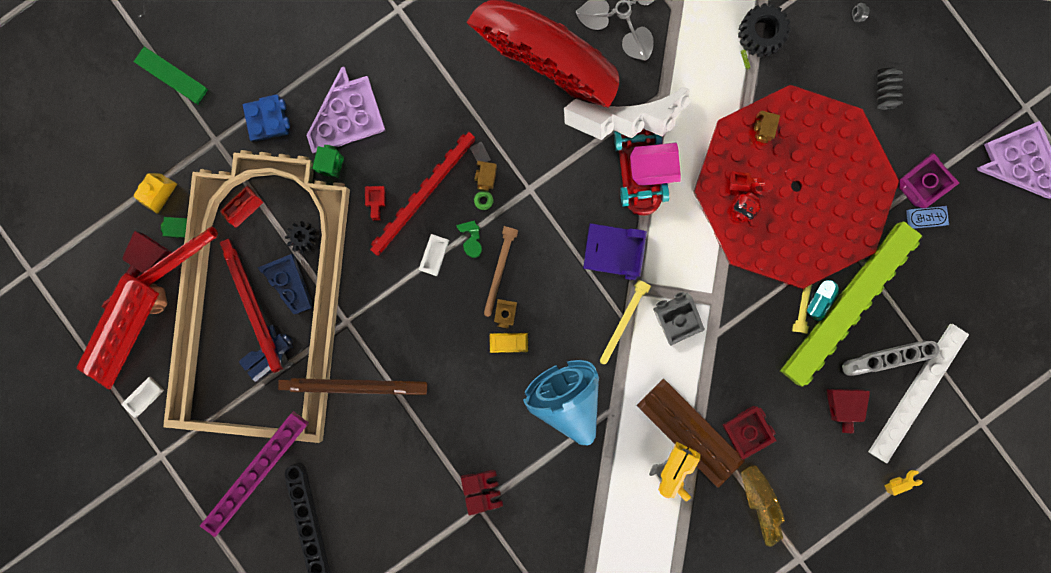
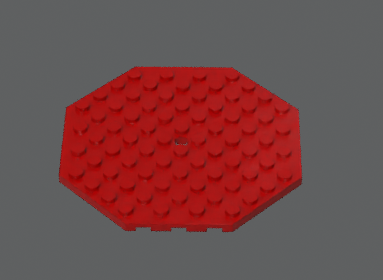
[693,85,899,289]

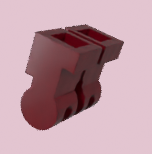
[461,470,503,516]

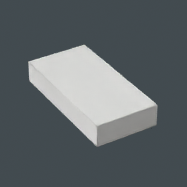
[419,234,449,276]
[121,377,164,418]

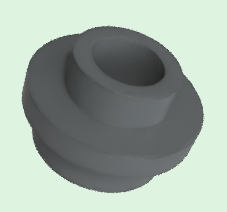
[852,3,870,22]

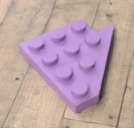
[307,67,386,154]
[977,121,1051,199]

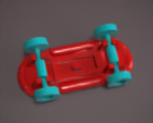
[614,129,669,216]

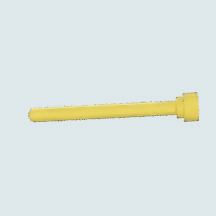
[600,279,651,364]
[792,284,812,334]

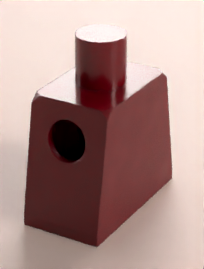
[122,231,172,278]
[827,389,870,433]

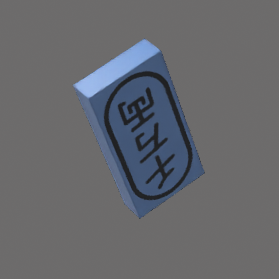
[906,206,949,229]

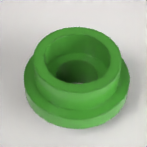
[474,191,493,210]

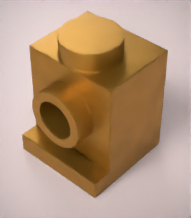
[754,111,780,143]
[475,161,497,191]
[494,299,517,328]

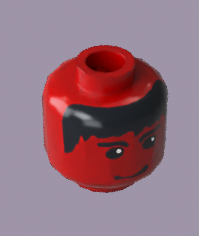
[732,192,761,222]

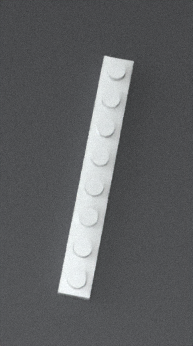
[868,324,969,463]

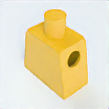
[133,173,177,214]

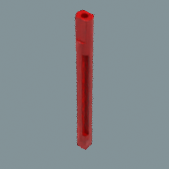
[101,226,218,309]
[220,239,283,373]

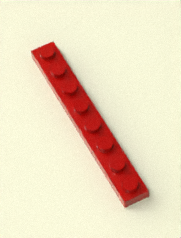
[370,132,475,256]

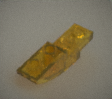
[741,465,785,547]

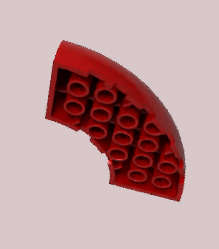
[466,0,619,108]

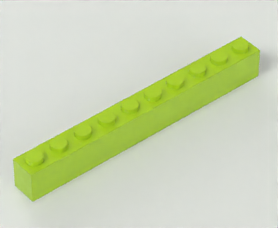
[780,222,922,387]

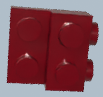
[722,406,776,460]

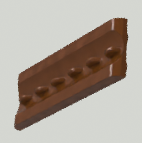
[636,378,745,488]

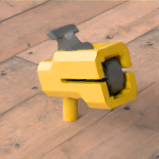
[649,442,701,502]

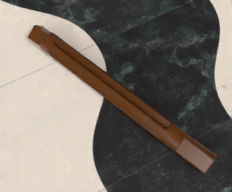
[278,378,427,395]

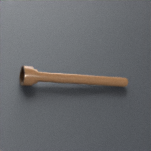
[484,226,519,317]

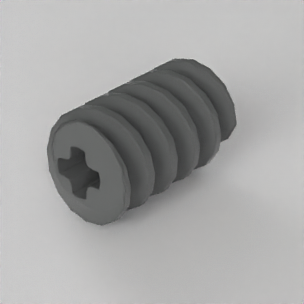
[877,68,903,110]

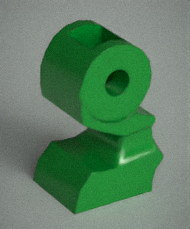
[456,220,482,258]

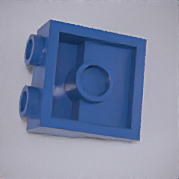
[243,94,290,142]

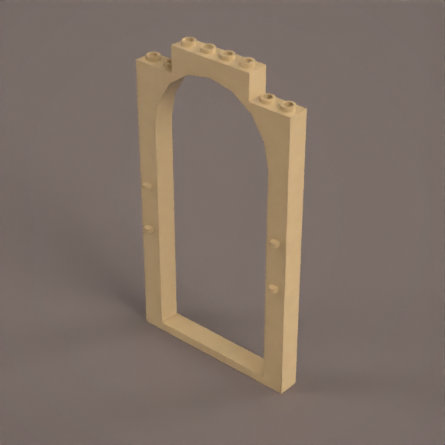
[163,150,350,443]

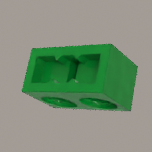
[312,145,344,179]

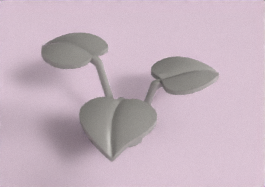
[576,0,655,61]

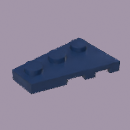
[258,254,314,315]

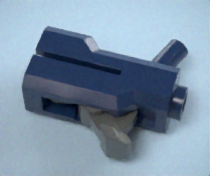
[239,325,295,382]

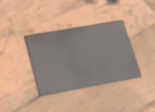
[470,142,491,162]

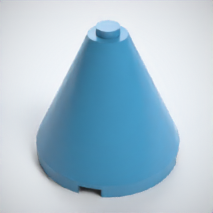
[523,360,599,445]

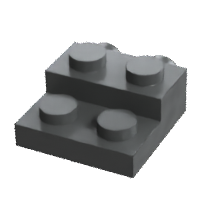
[653,292,705,346]

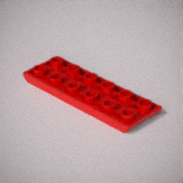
[77,273,160,390]

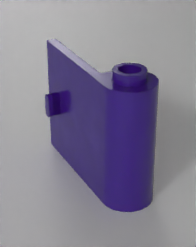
[583,223,647,280]

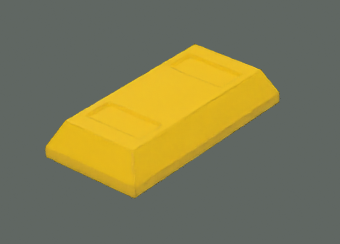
[490,333,528,353]

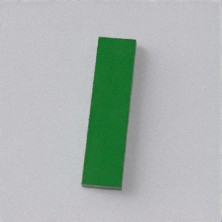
[134,46,209,105]

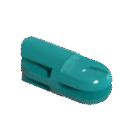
[807,280,839,321]

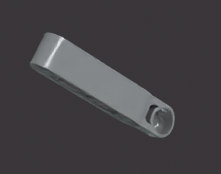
[842,341,940,376]

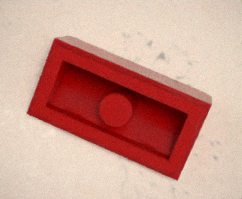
[220,185,263,228]

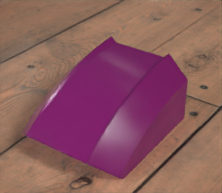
[900,153,959,209]

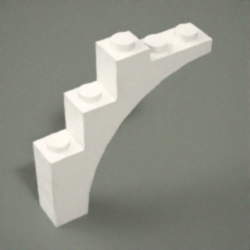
[564,87,690,140]

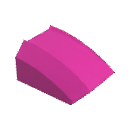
[630,142,681,185]

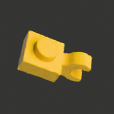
[884,470,923,496]

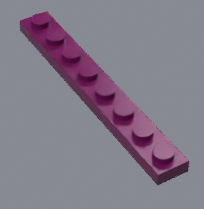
[200,411,309,537]

